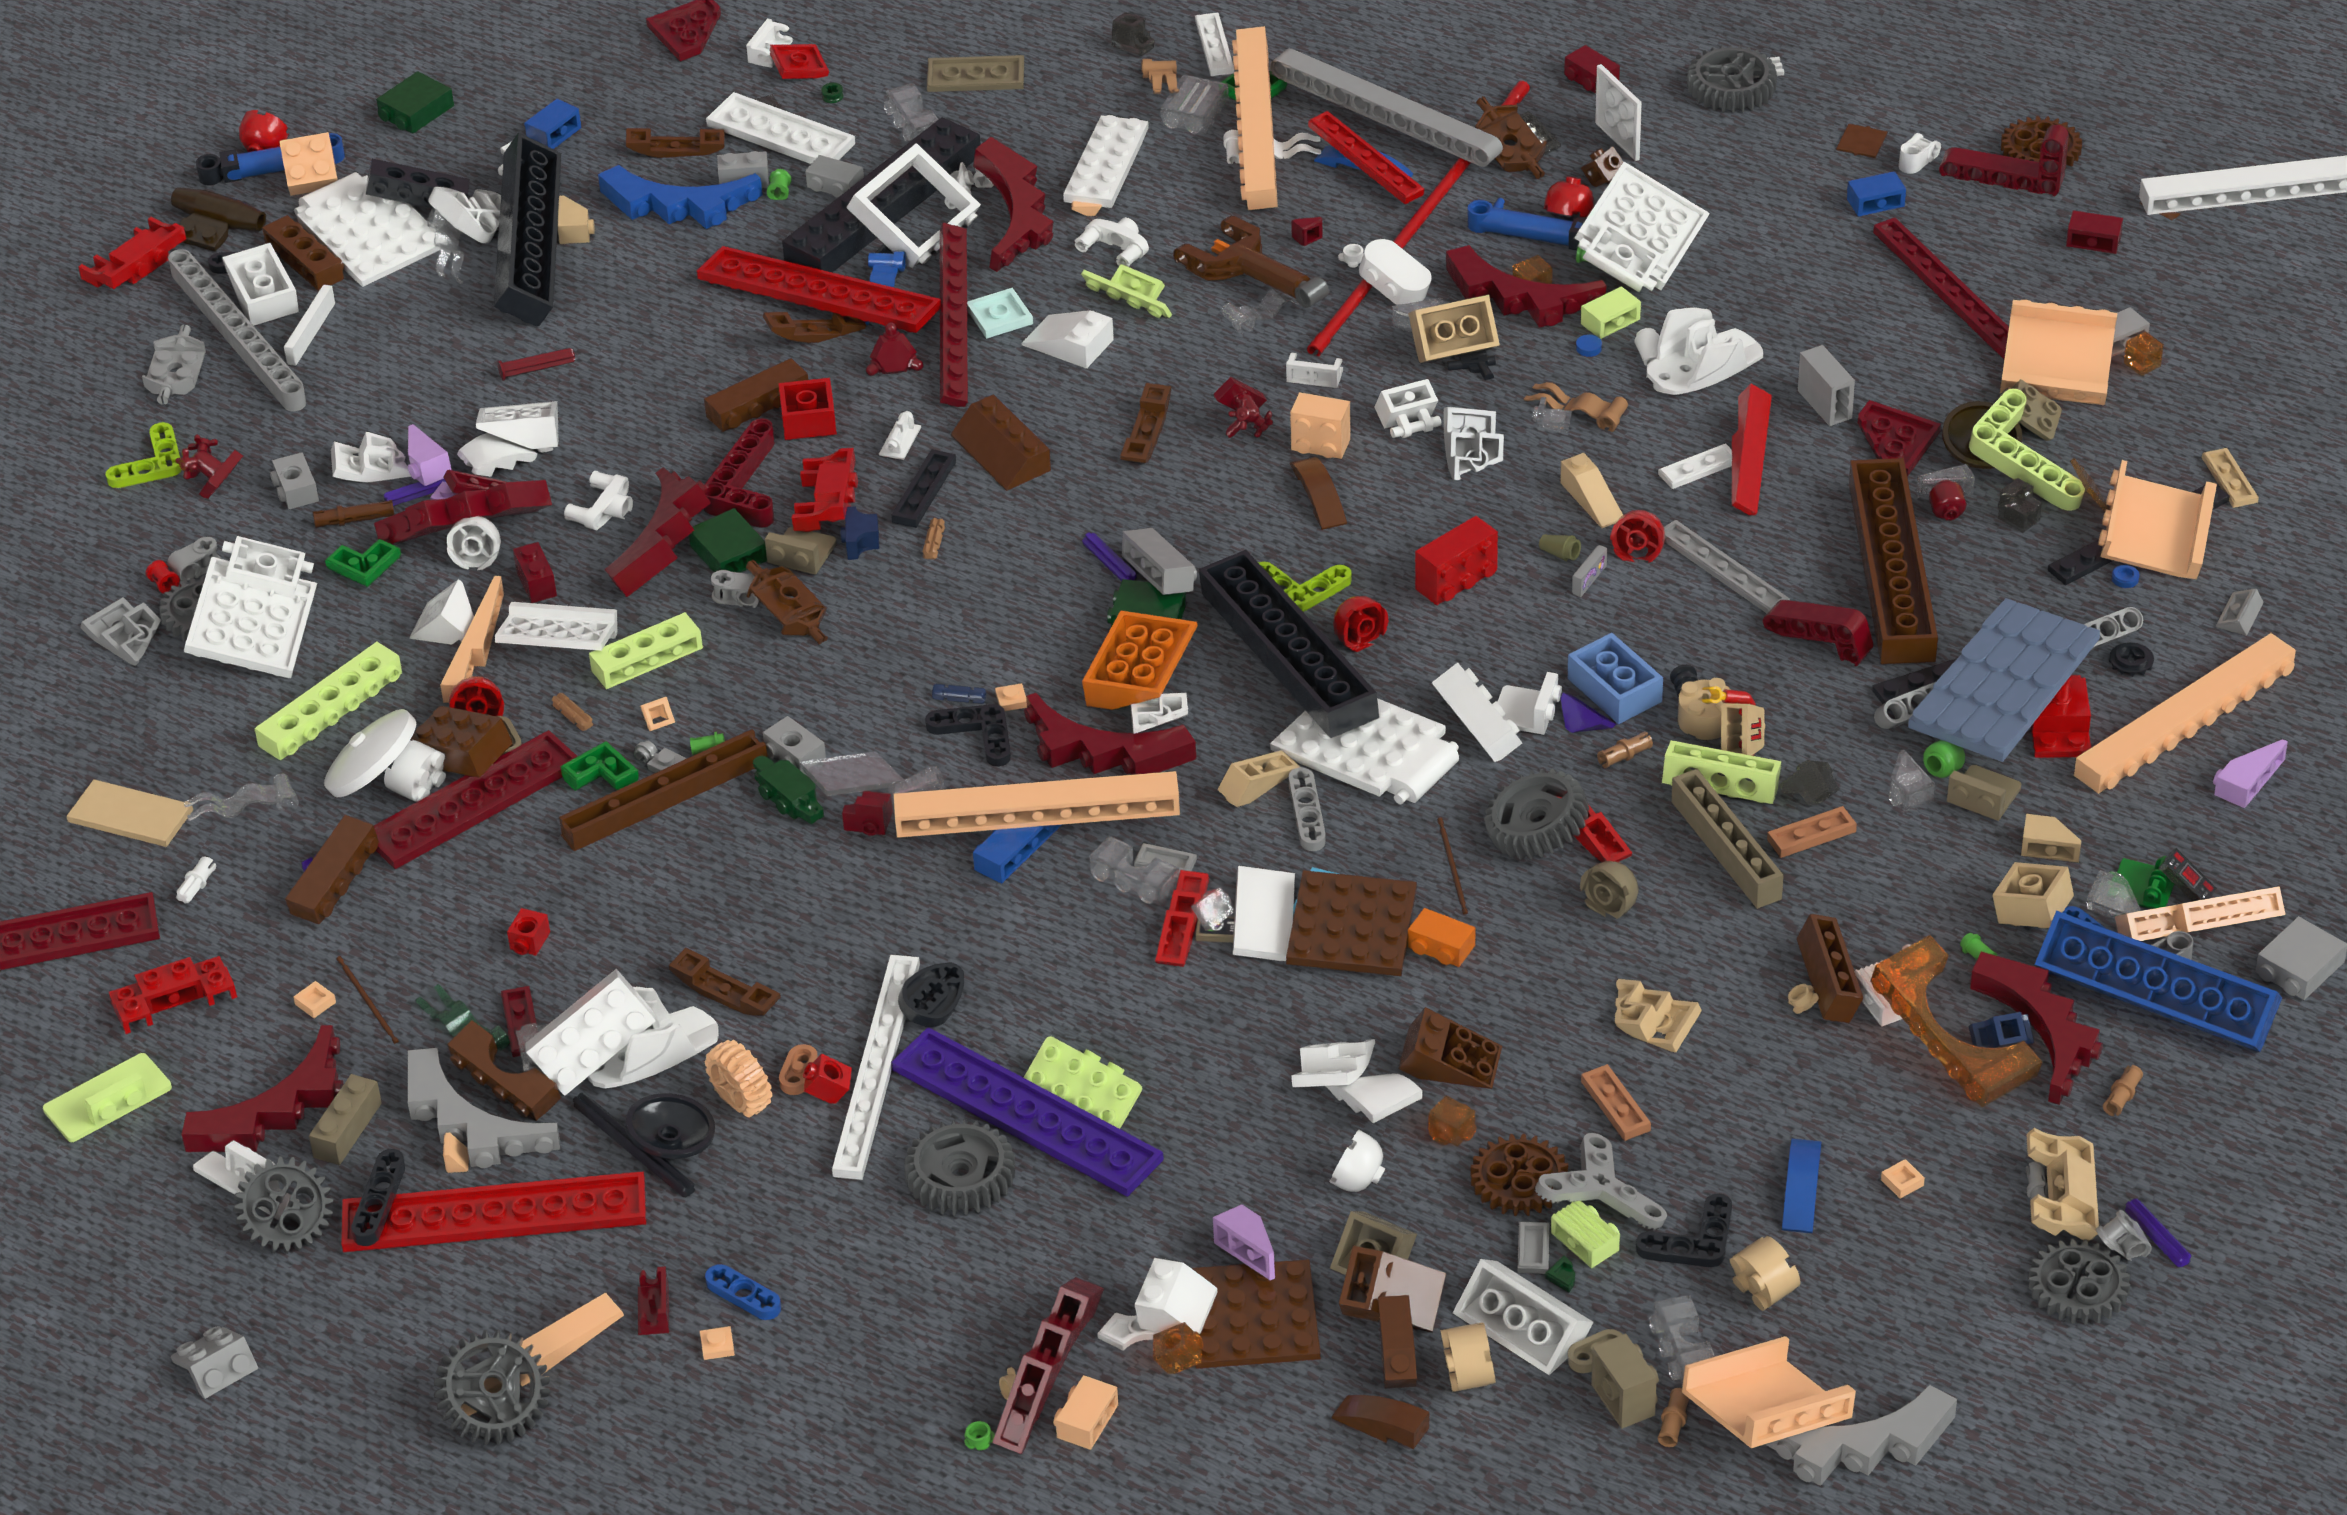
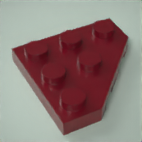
[646,0,721,61]
[1857,400,1941,477]

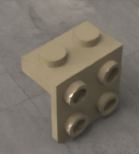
[1999,379,2062,441]
[765,527,837,575]
[1947,765,2021,821]

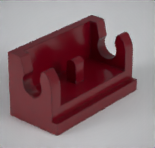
[638,1266,669,1335]

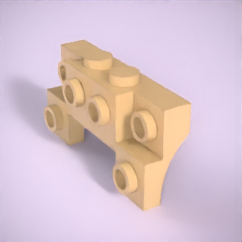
[2027,1128,2099,1242]

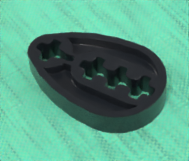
[898,962,964,1027]

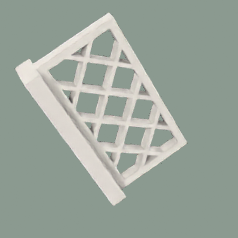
[495,602,618,651]

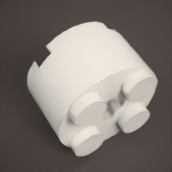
[384,739,446,802]

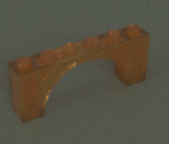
[1870,935,2042,1107]

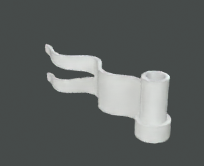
[1223,130,1321,164]

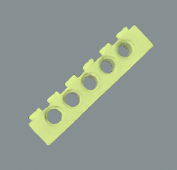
[255,642,402,761]

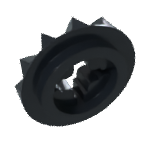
[2109,642,2154,677]

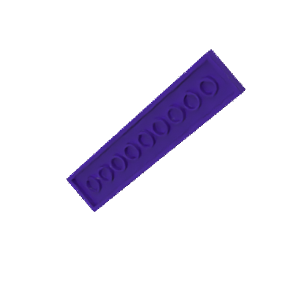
[891,1027,1164,1197]

